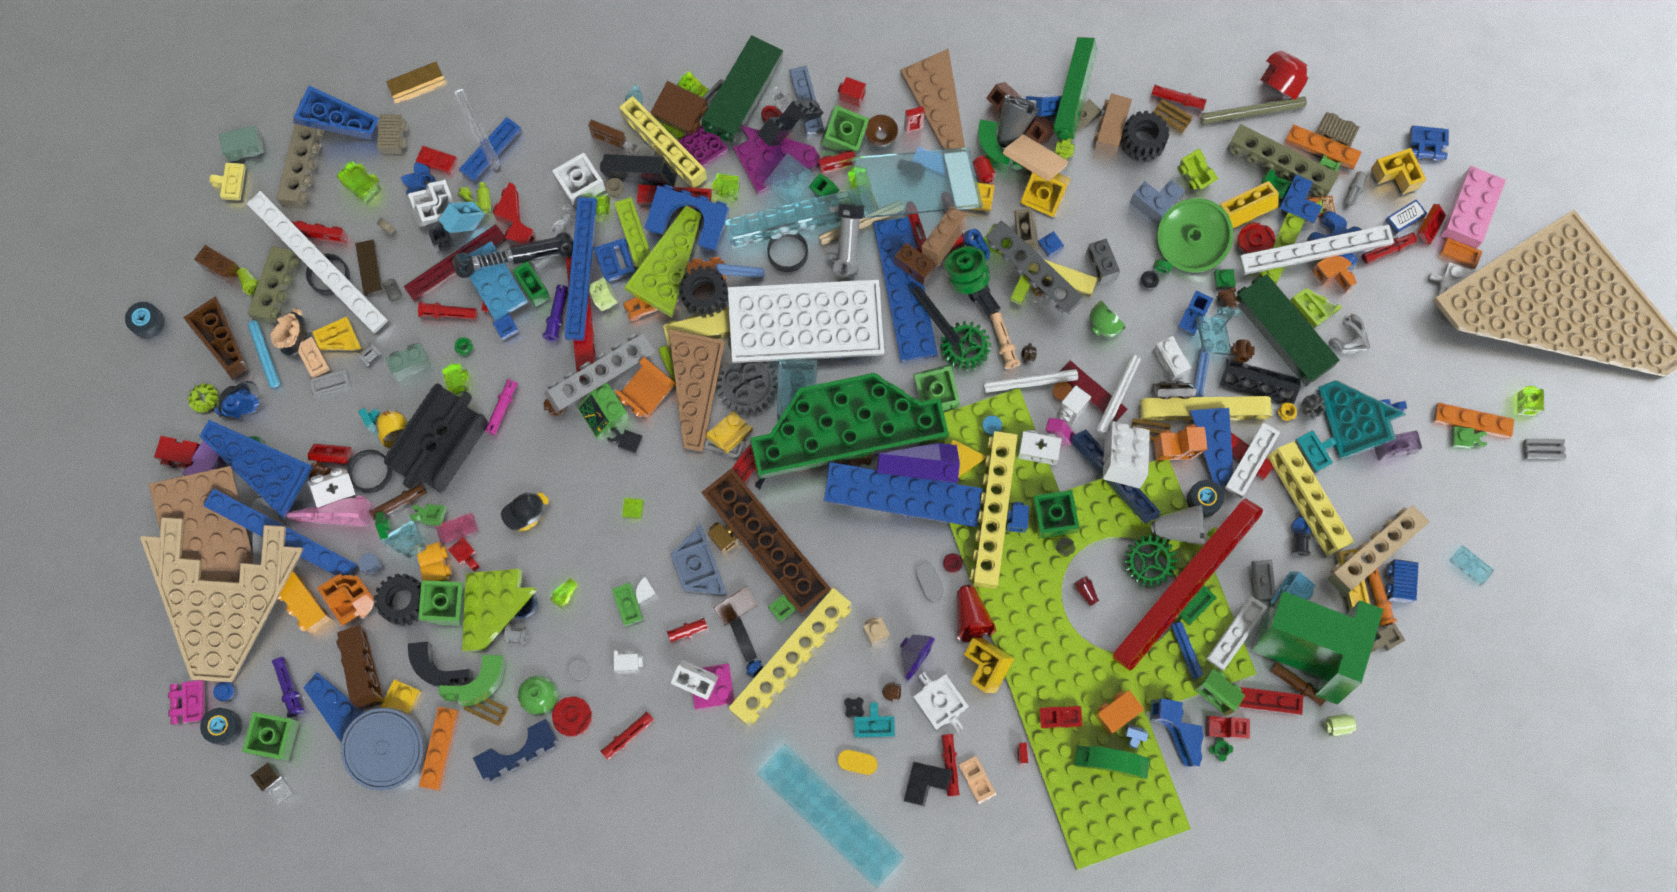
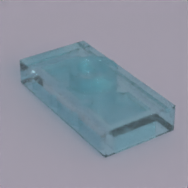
[1449,545,1494,586]

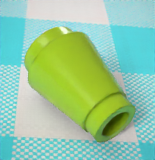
[237,268,259,295]

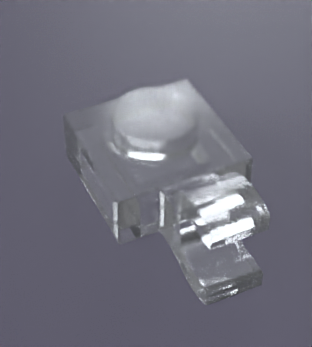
[771,87,795,114]
[623,140,657,157]

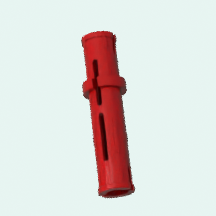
[1151,84,1207,111]
[1361,232,1418,265]
[600,711,655,761]
[941,734,960,797]

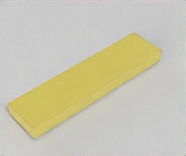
[1029,260,1097,297]

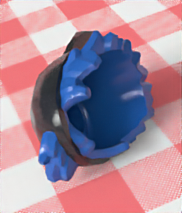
[214,380,260,419]

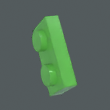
[612,583,643,627]

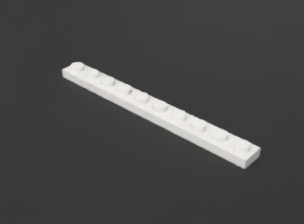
[247,191,389,333]

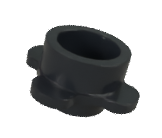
[844,697,865,718]

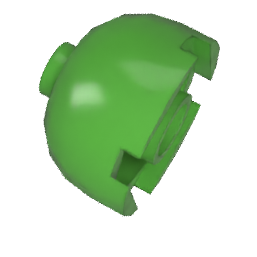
[1089,300,1126,338]
[518,676,559,716]

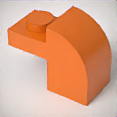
[1312,256,1357,293]

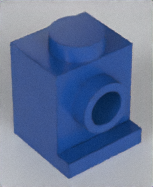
[1006,502,1029,533]

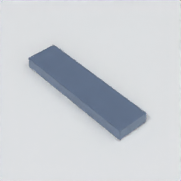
[789,66,824,136]

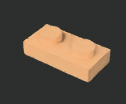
[298,337,330,378]

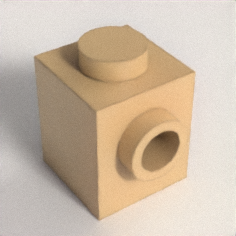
[863,617,890,647]

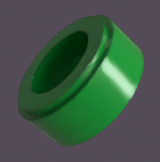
[1153,259,1173,274]

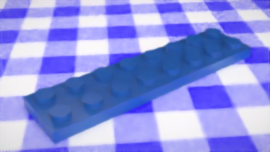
[874,217,938,363]
[823,462,983,527]

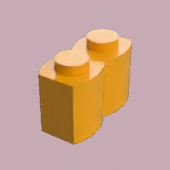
[416,542,452,582]

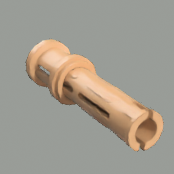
[990,312,1021,369]

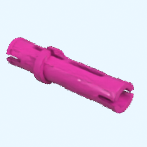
[484,379,518,436]

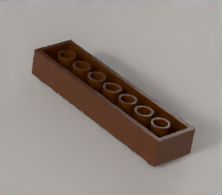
[701,468,831,616]

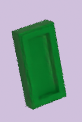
[1178,585,1217,626]

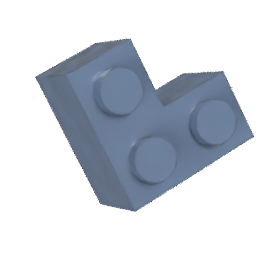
[1130,179,1185,225]

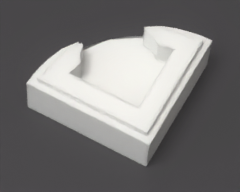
[636,577,656,605]

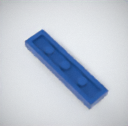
[459,117,522,182]

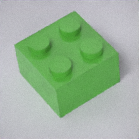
[242,712,299,762]

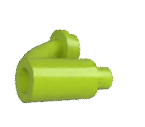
[458,182,492,213]

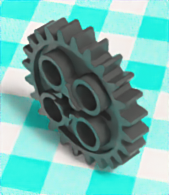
[716,361,779,415]

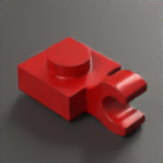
[448,537,480,571]

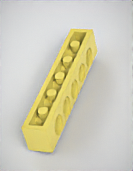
[619,96,707,188]
[1267,441,1354,557]

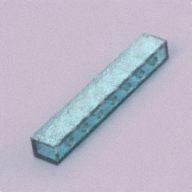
[725,185,875,248]

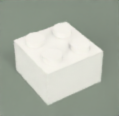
[552,152,605,208]

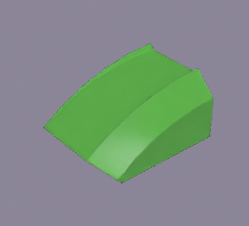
[912,365,960,413]

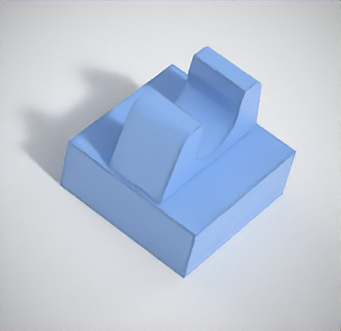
[1125,724,1148,749]

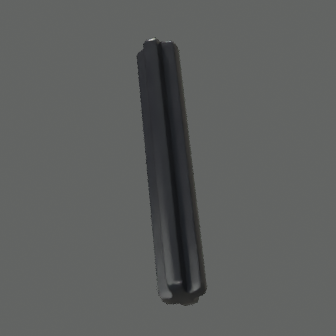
[912,286,961,347]

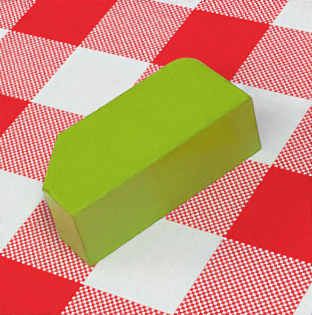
[1010,269,1036,305]

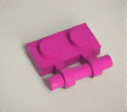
[168,680,205,725]

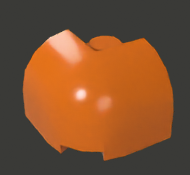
[317,574,374,626]

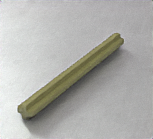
[1201,96,1307,124]

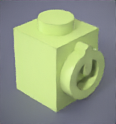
[589,277,618,311]

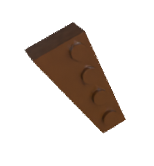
[183,296,249,381]
[336,625,385,710]

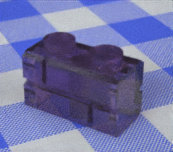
[1374,430,1422,461]

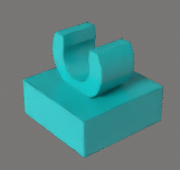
[358,407,381,432]

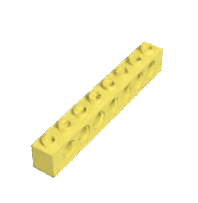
[970,431,1018,589]
[728,588,851,726]

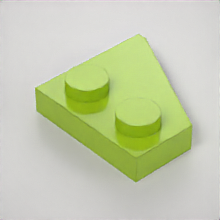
[1290,288,1343,328]

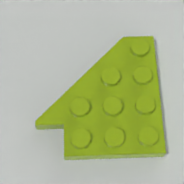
[462,569,536,652]

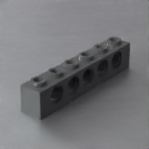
[986,220,1085,315]

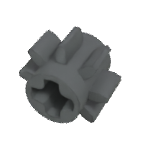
[1301,393,1326,419]

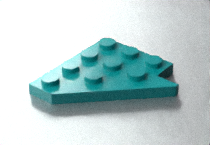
[1318,380,1406,459]

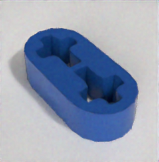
[963,229,990,261]

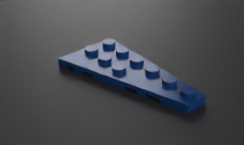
[199,420,313,519]

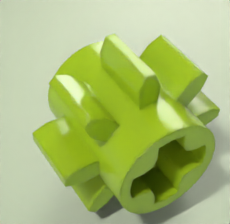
[1055,138,1075,160]

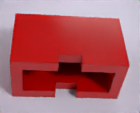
[154,436,200,470]

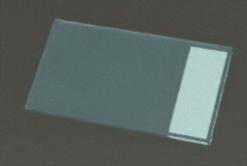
[852,148,983,218]

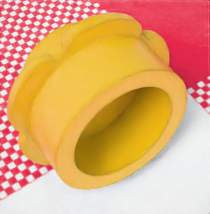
[1278,403,1297,421]

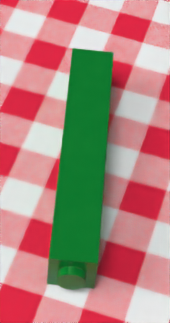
[1054,37,1098,140]

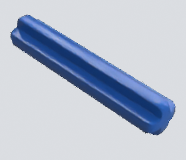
[1171,622,1203,679]

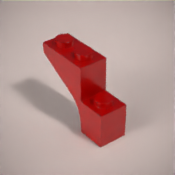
[493,182,536,246]

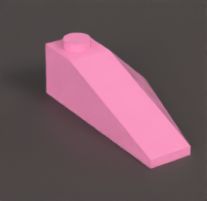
[287,496,372,526]

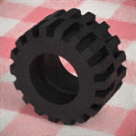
[1120,111,1170,162]
[679,266,728,318]
[374,573,421,626]

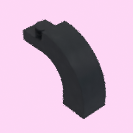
[408,641,474,688]

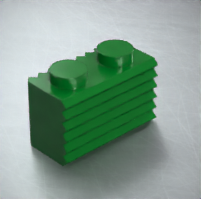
[513,262,550,307]

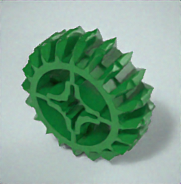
[940,321,991,372]
[1124,534,1178,587]

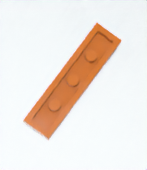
[1285,124,1362,170]
[1433,402,1514,439]
[419,706,459,791]

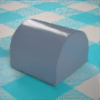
[358,553,384,575]

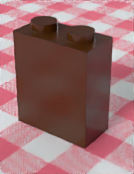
[650,81,709,137]

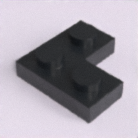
[904,762,953,807]

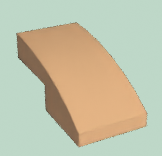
[958,756,996,804]

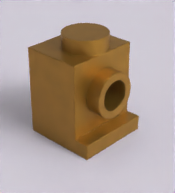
[707,522,738,554]

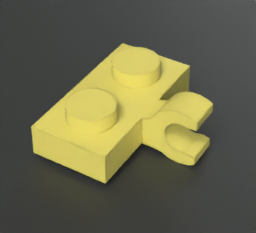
[209,163,246,201]

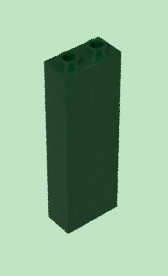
[701,35,784,144]
[1236,274,1340,387]

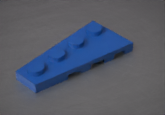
[303,672,365,743]

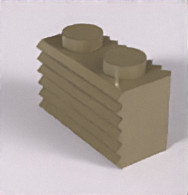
[1315,112,1360,147]
[377,114,408,155]
[1014,208,1039,253]

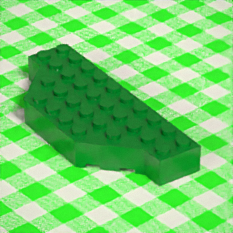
[750,373,949,479]

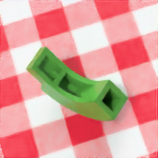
[438,655,506,707]

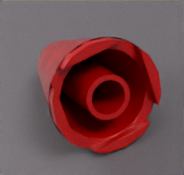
[956,585,996,642]

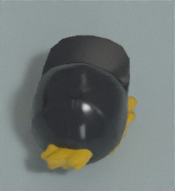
[500,492,549,531]

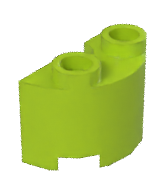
[1177,148,1219,191]

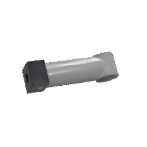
[825,203,865,278]

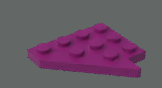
[733,126,821,195]

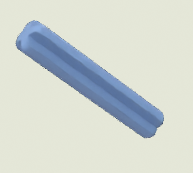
[715,263,765,278]
[1192,347,1211,397]

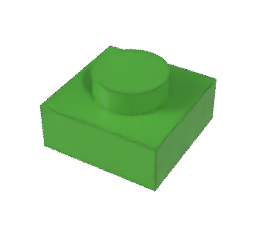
[768,595,796,623]

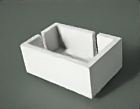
[1103,421,1150,488]

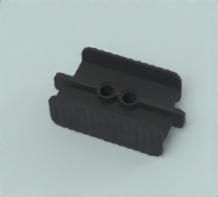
[384,383,488,493]

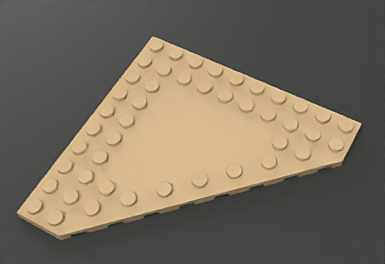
[1433,209,1677,377]

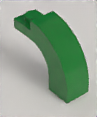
[977,119,1026,173]
[1074,745,1150,779]

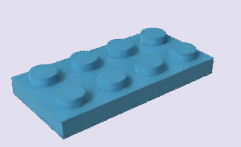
[462,241,528,321]

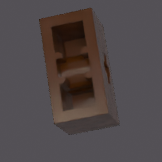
[894,243,936,286]
[194,245,240,286]

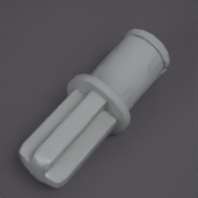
[1345,171,1368,206]

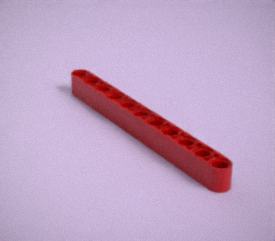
[1113,498,1263,671]

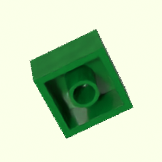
[1031,490,1080,539]

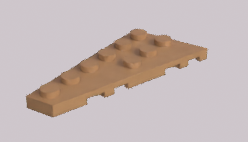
[900,49,966,154]
[669,329,725,452]

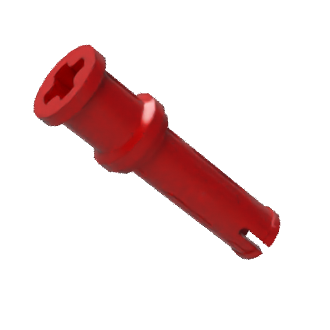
[418,301,477,320]

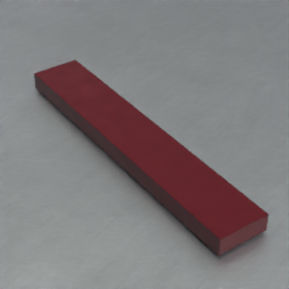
[403,224,507,302]

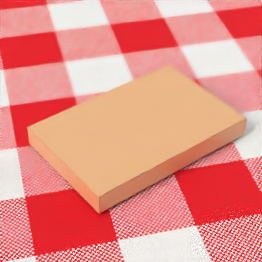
[1003,134,1069,181]

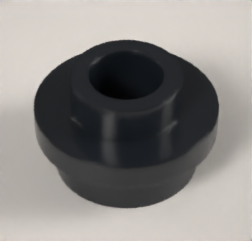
[1140,271,1159,289]

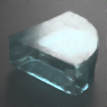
[625,85,643,105]

